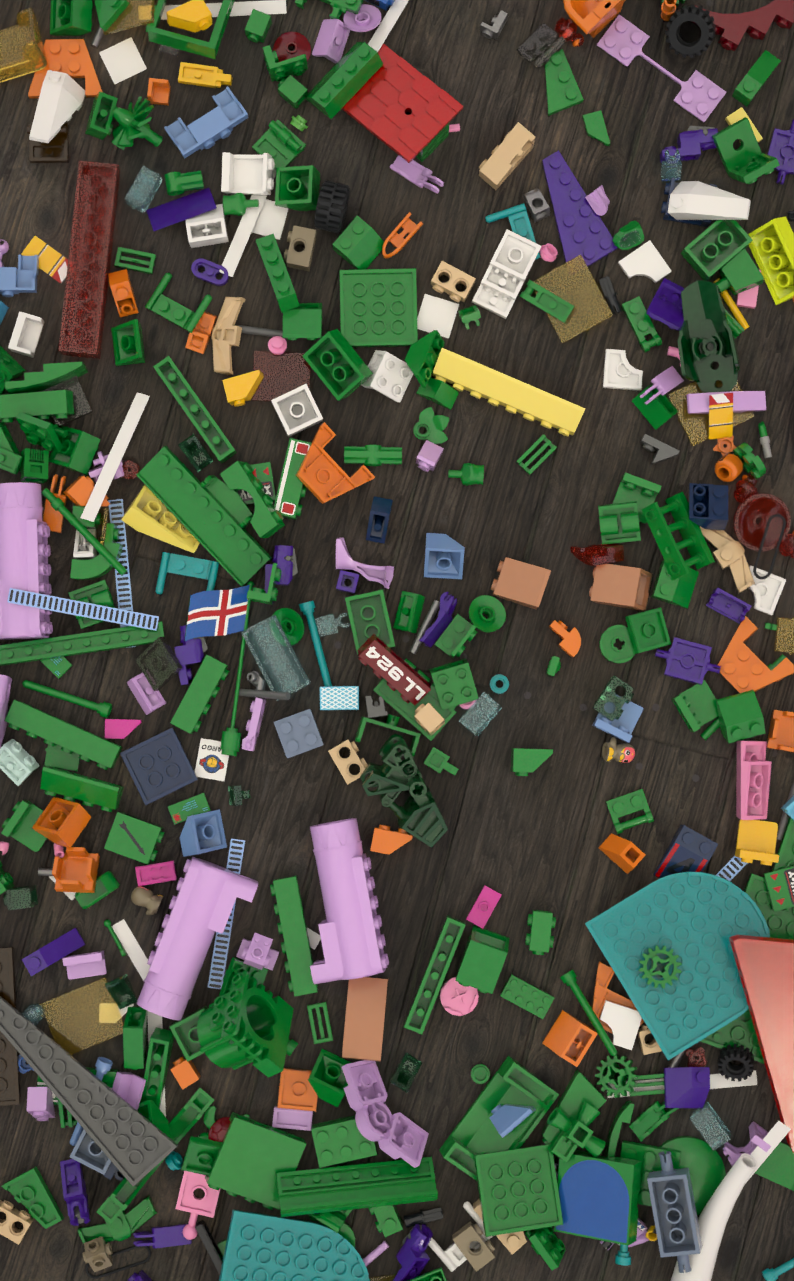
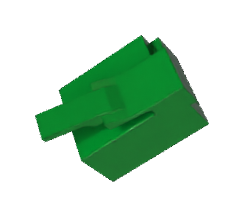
[20,448,49,484]

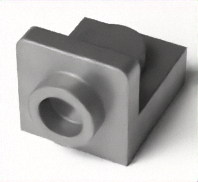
[480,10,508,40]

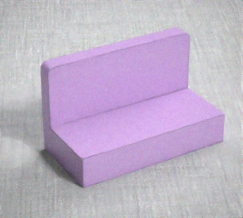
[312,19,350,63]
[62,951,107,980]
[112,1072,146,1111]

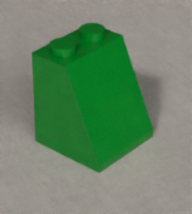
[455,925,510,994]

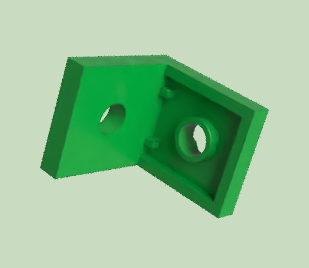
[712,117,779,184]

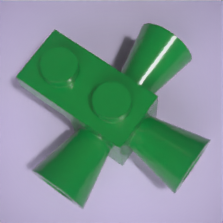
[547,1102,606,1163]

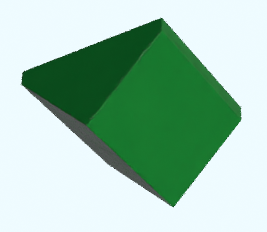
[111,319,146,366]

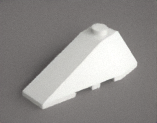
[29,70,86,143]
[668,181,751,220]

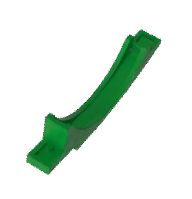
[96,1087,214,1224]

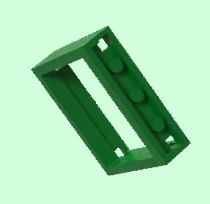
[146,0,235,59]

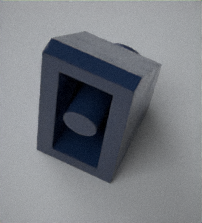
[366,496,393,544]

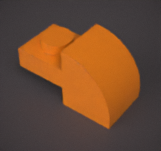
[549,620,581,658]

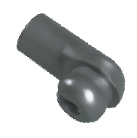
[247,671,266,690]

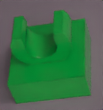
[458,305,481,329]

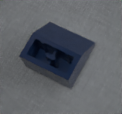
[689,483,728,530]

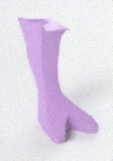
[336,537,394,589]

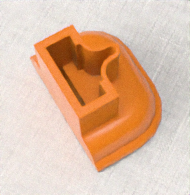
[563,0,626,38]

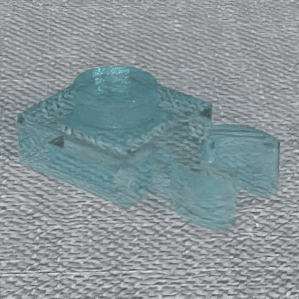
[661,149,682,181]
[315,613,350,637]

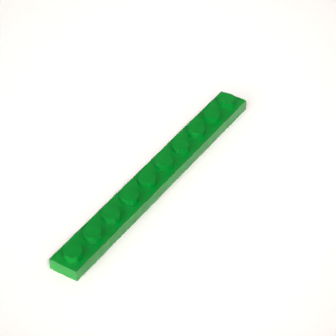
[0,622,165,666]

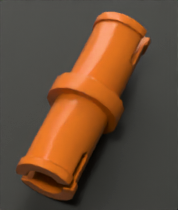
[661,0,677,21]

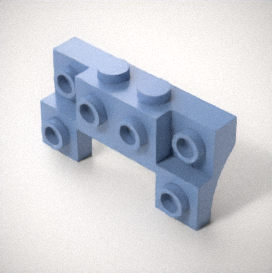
[164,86,249,159]
[0,255,39,297]

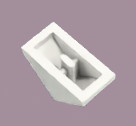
[73,529,97,560]

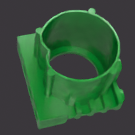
[197,970,294,1078]

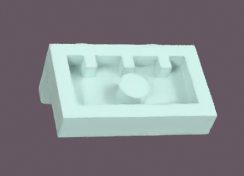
[0,739,40,786]

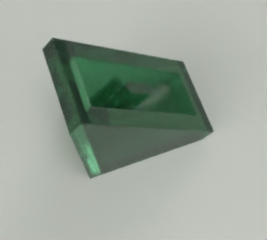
[178,434,213,472]
[105,974,137,1009]
[390,1053,422,1093]

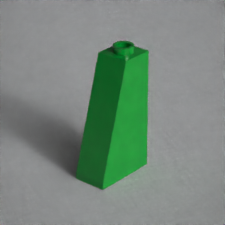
[541,1070,607,1145]

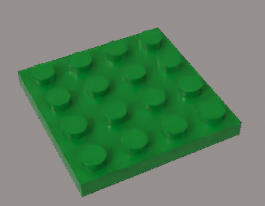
[340,268,418,347]
[474,1144,563,1237]

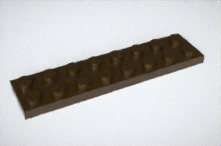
[0,947,21,1106]

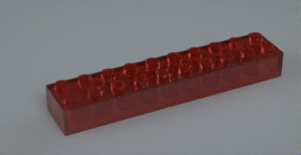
[58,160,120,359]

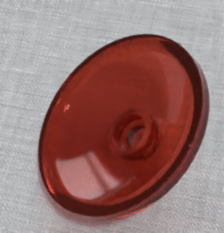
[733,493,791,551]

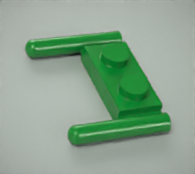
[145,272,212,333]

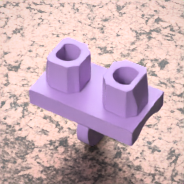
[89,451,124,482]

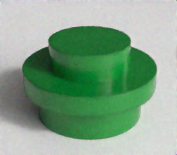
[471,1064,490,1084]

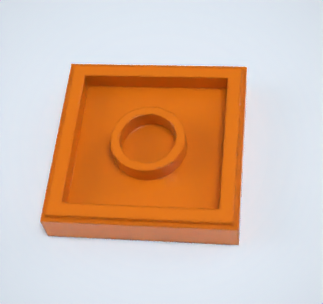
[277,1068,318,1112]

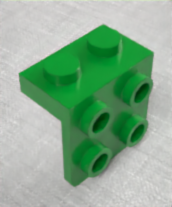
[1,800,47,852]

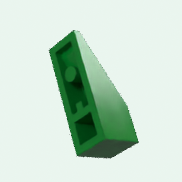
[732,50,781,107]

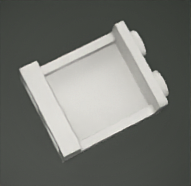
[221,152,275,195]

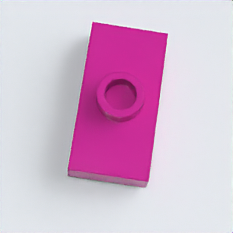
[135,860,177,886]
[466,885,502,929]

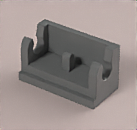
[365,696,388,718]

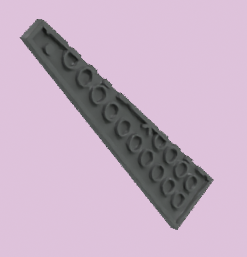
[0,996,179,1186]

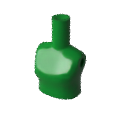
[223,193,259,216]
[448,463,484,486]

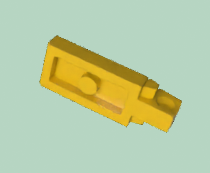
[178,62,233,88]

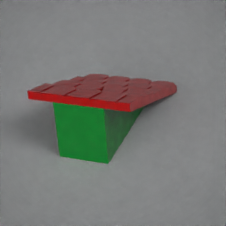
[342,44,464,163]

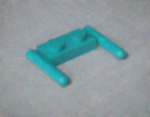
[485,203,541,260]
[155,552,219,594]

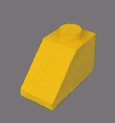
[167,0,212,33]
[222,370,264,407]

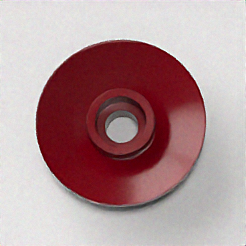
[273,32,311,62]

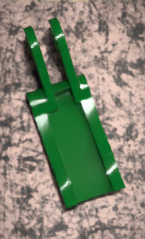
[629,1101,679,1142]

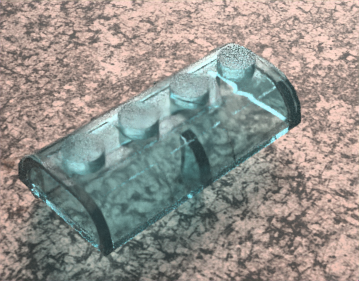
[241,614,311,701]

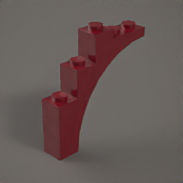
[691,0,794,51]

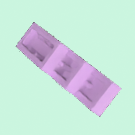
[686,391,766,414]

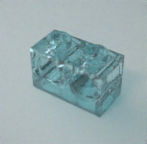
[125,166,162,214]

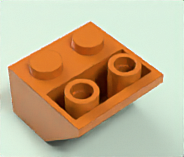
[542,1010,598,1067]

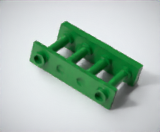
[641,492,715,580]

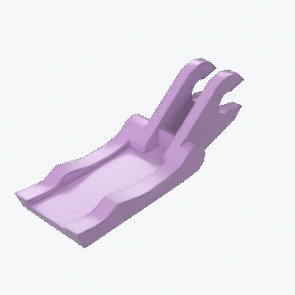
[390,155,444,194]
[639,366,684,405]

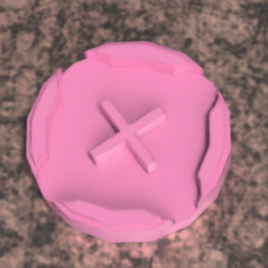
[440,977,479,1016]

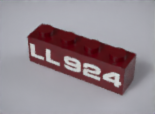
[358,634,431,705]

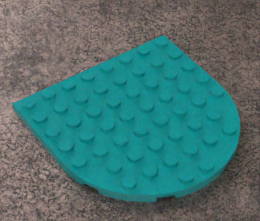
[585,872,770,1060]
[219,1210,370,1281]

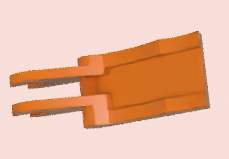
[43,474,67,533]

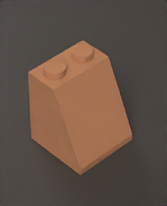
[490,557,551,610]
[589,563,652,611]

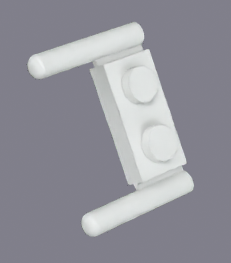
[428,1201,493,1272]

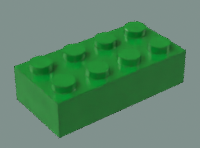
[500,974,554,1019]

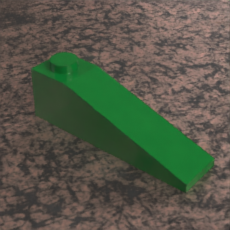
[140,1027,174,1109]

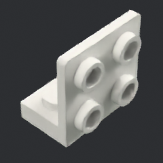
[361,350,413,402]

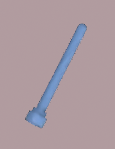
[70,1057,113,1146]

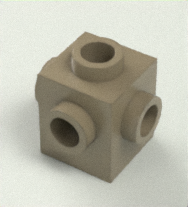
[82,1237,113,1272]

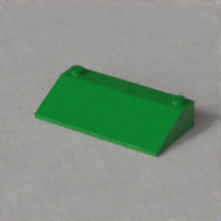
[439,1056,559,1181]

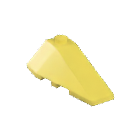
[121,485,200,553]

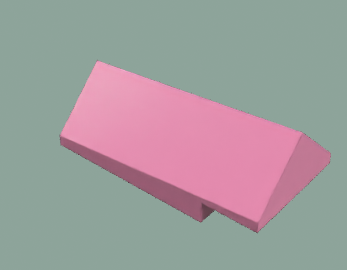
[736,739,772,820]

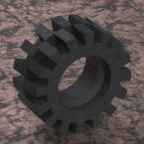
[718,1044,754,1082]

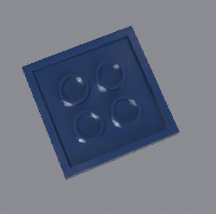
[120,727,198,805]

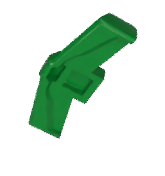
[77,1195,157,1244]

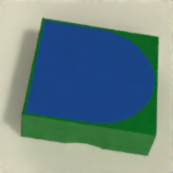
[554,1150,642,1246]

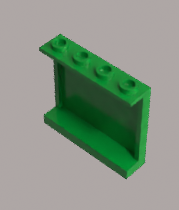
[205,1112,307,1210]

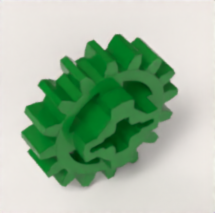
[638,945,682,988]
[595,1054,639,1098]

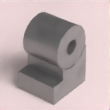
[523,188,550,223]

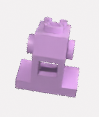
[236,933,280,971]
[723,1121,771,1166]

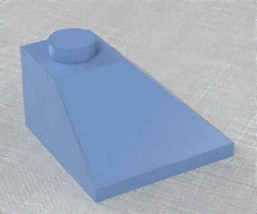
[424,533,465,579]
[180,809,227,857]
[490,1104,536,1138]

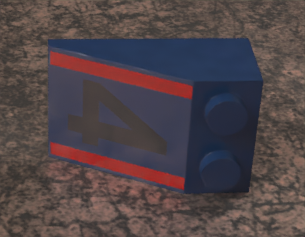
[653,824,718,878]

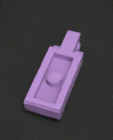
[242,697,266,751]

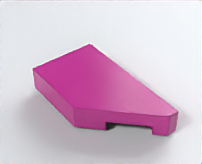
[105,719,142,739]

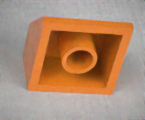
[32,797,91,848]

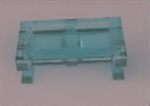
[459,692,502,737]
[690,1101,731,1151]

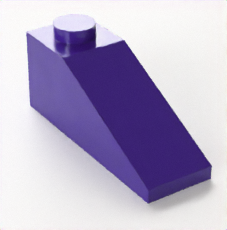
[21,928,85,976]

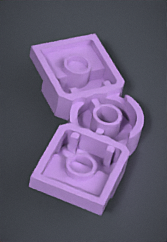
[342,1060,429,1168]

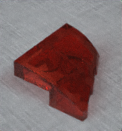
[570,544,624,566]

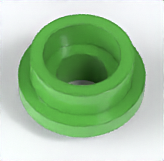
[290,115,308,132]

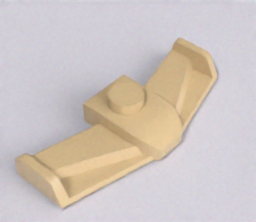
[211,297,245,375]
[700,526,755,594]

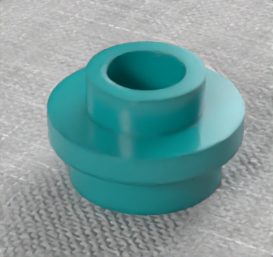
[490,674,509,694]
[165,1151,183,1171]

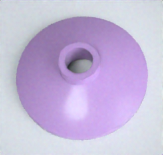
[343,4,381,32]

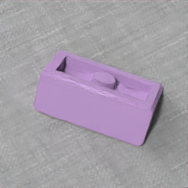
[127,670,166,715]

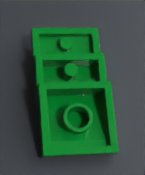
[5,362,88,394]

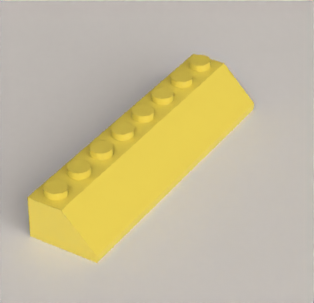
[432,348,585,436]

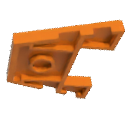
[28,39,103,99]
[296,422,375,504]
[718,616,794,693]
[590,961,644,1034]

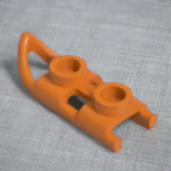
[382,212,423,259]

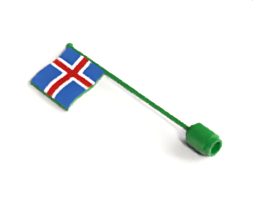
[184,581,255,756]

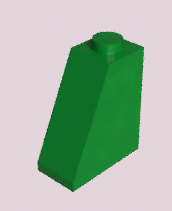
[123,1007,148,1070]

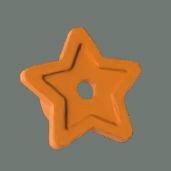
[713,436,737,456]

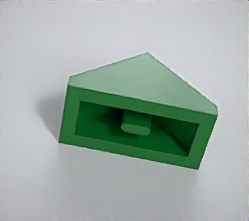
[416,378,459,410]

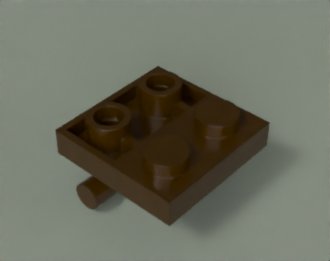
[27,123,69,163]

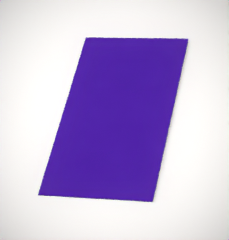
[146,188,217,231]

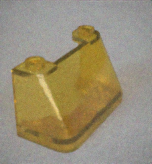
[0,8,47,83]

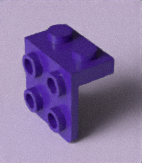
[646,278,685,330]

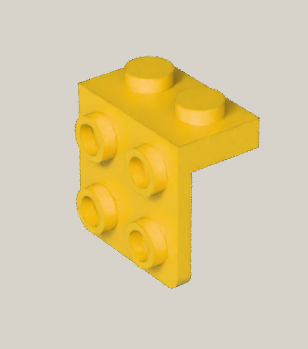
[735,819,779,866]

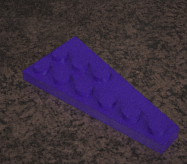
[542,150,618,278]

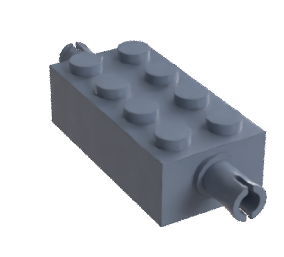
[647,1151,702,1273]

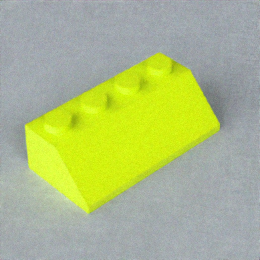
[748,216,794,305]

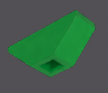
[405,330,445,387]

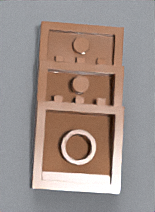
[342,977,388,1061]

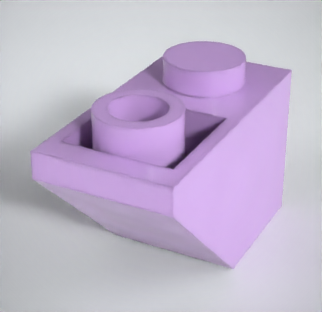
[416,440,444,472]
[27,1087,55,1121]

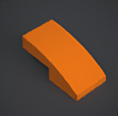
[185,312,217,354]

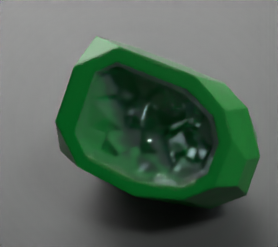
[613,220,644,250]

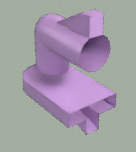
[585,185,610,216]

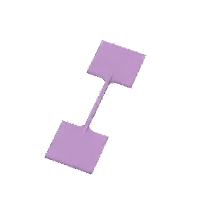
[597,15,726,123]

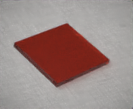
[252,351,311,402]

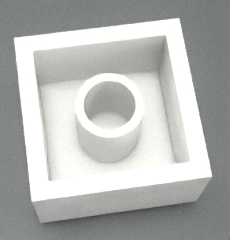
[271,384,323,437]

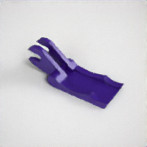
[419,592,457,648]
[133,1224,192,1248]

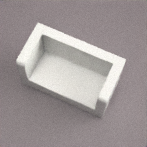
[8,311,45,358]

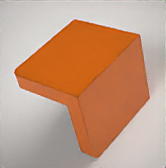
[147,78,171,106]

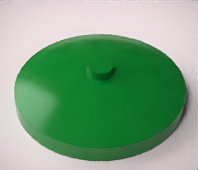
[659,1136,726,1215]

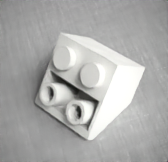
[185,204,229,248]

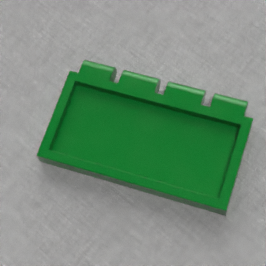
[373,658,456,741]

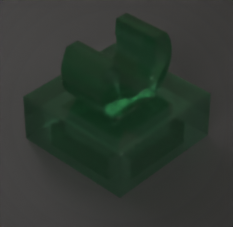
[228,785,250,806]

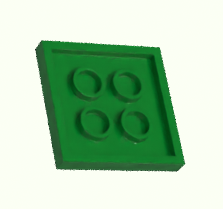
[620,1140,681,1207]

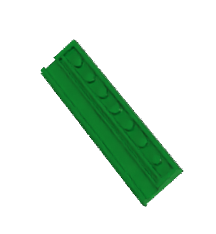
[136,446,272,586]
[276,1157,438,1217]

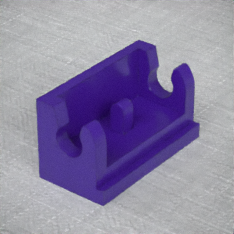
[705,587,751,624]

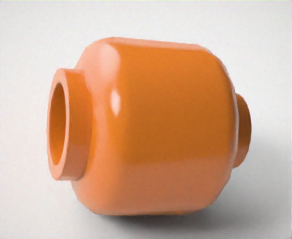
[715,454,743,482]

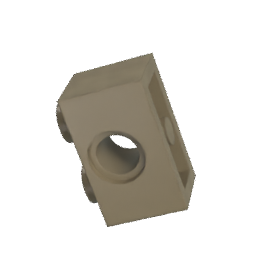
[283,226,317,271]
[452,1221,495,1272]

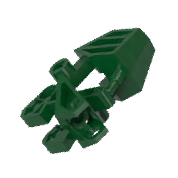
[360,734,448,848]

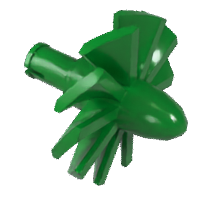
[112,96,163,150]

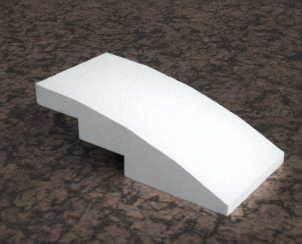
[472,229,541,319]

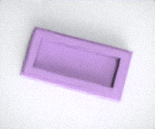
[272,1106,313,1131]

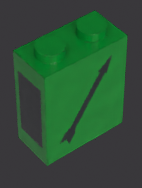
[104,811,165,865]

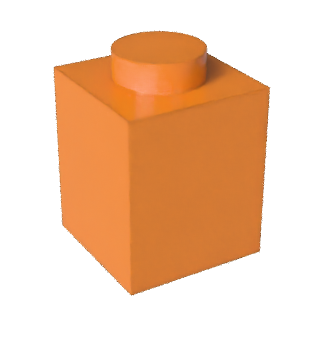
[170,1056,201,1090]

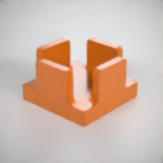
[766,710,794,753]
[52,847,100,893]

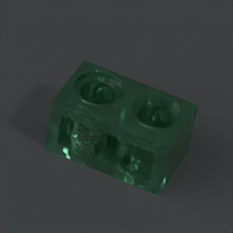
[591,676,634,721]
[4,885,38,910]

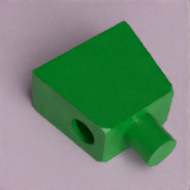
[714,248,764,295]

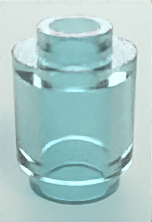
[21,1003,45,1025]

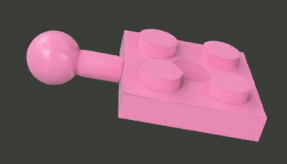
[175,1171,221,1240]

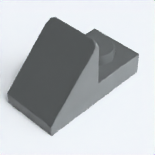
[640,434,680,465]

